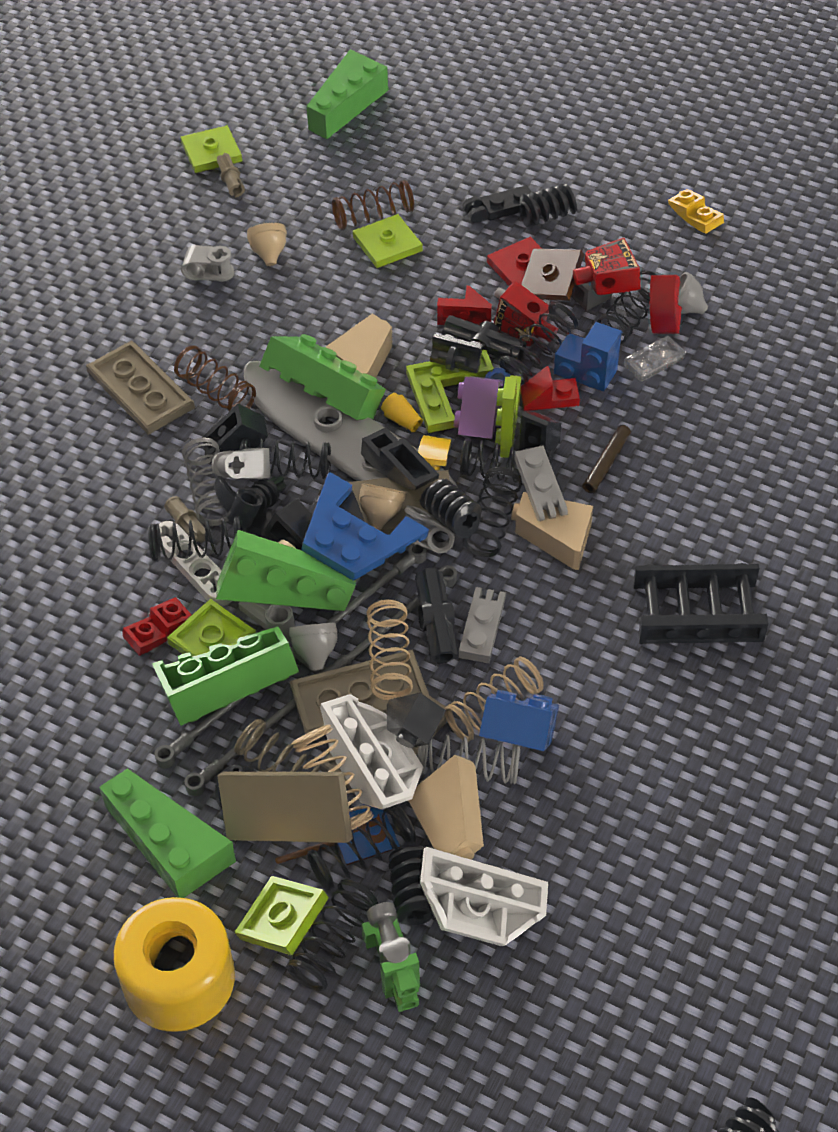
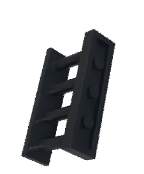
[633,563,769,644]

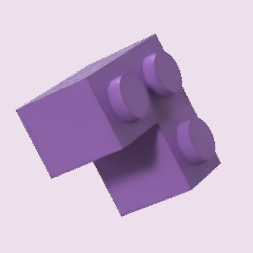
[454,376,504,439]

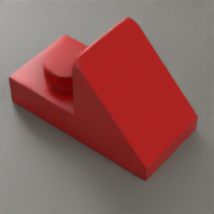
[437,285,492,325]
[521,366,580,411]

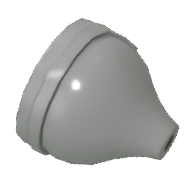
[678,272,708,315]
[289,623,338,671]

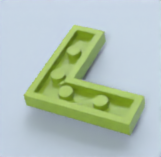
[406,350,494,433]
[495,375,521,458]

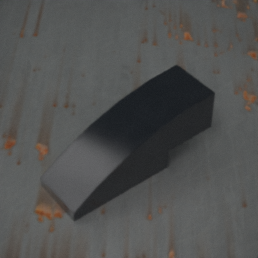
[361,427,439,490]

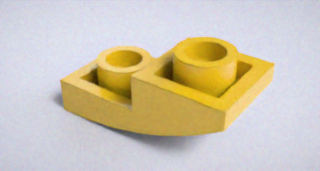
[668,189,724,234]
[418,435,452,470]

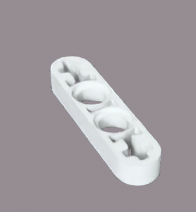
[159,521,231,606]

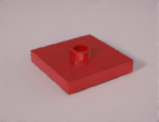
[487,236,542,286]

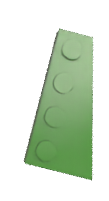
[307,49,388,139]
[259,334,386,420]
[216,530,356,611]
[152,627,299,726]
[99,768,236,898]

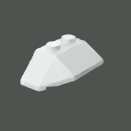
[320,694,424,809]
[420,847,548,946]

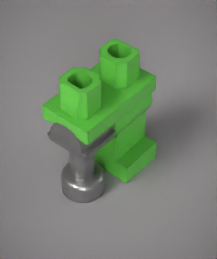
[362,902,420,1012]

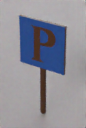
[275,804,400,866]

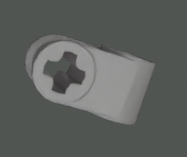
[181,245,234,282]
[211,448,271,479]
[405,505,455,553]

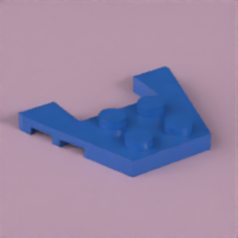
[302,472,429,581]

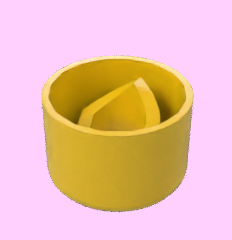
[114,897,235,1032]

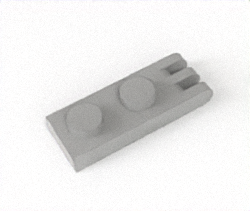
[514,446,568,522]
[459,587,506,663]

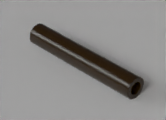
[582,425,631,494]

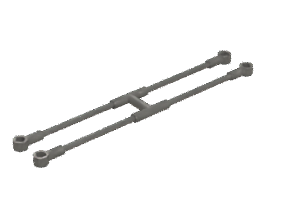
[154,544,457,796]

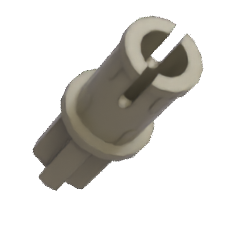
[217,153,245,197]
[164,496,205,543]

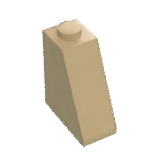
[326,313,392,378]
[511,492,593,570]
[408,755,484,860]

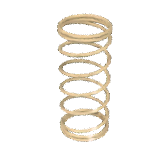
[366,599,413,700]
[445,656,544,742]
[292,724,374,830]

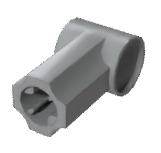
[238,602,295,642]

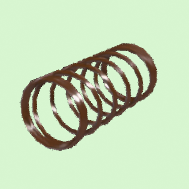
[332,179,415,230]
[174,345,256,411]

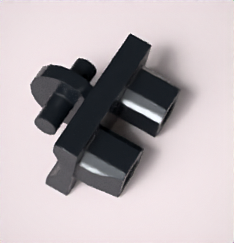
[430,333,483,374]

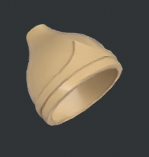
[247,223,287,266]
[359,483,405,531]

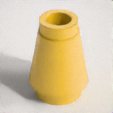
[381,392,423,432]

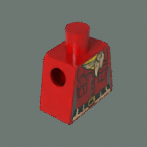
[573,238,641,295]
[494,281,558,346]

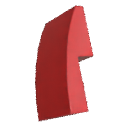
[650,275,682,334]
[122,597,192,656]

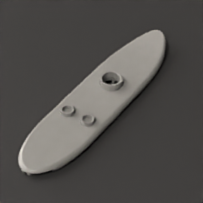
[244,361,458,487]

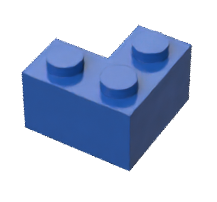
[553,322,622,392]
[479,690,560,751]

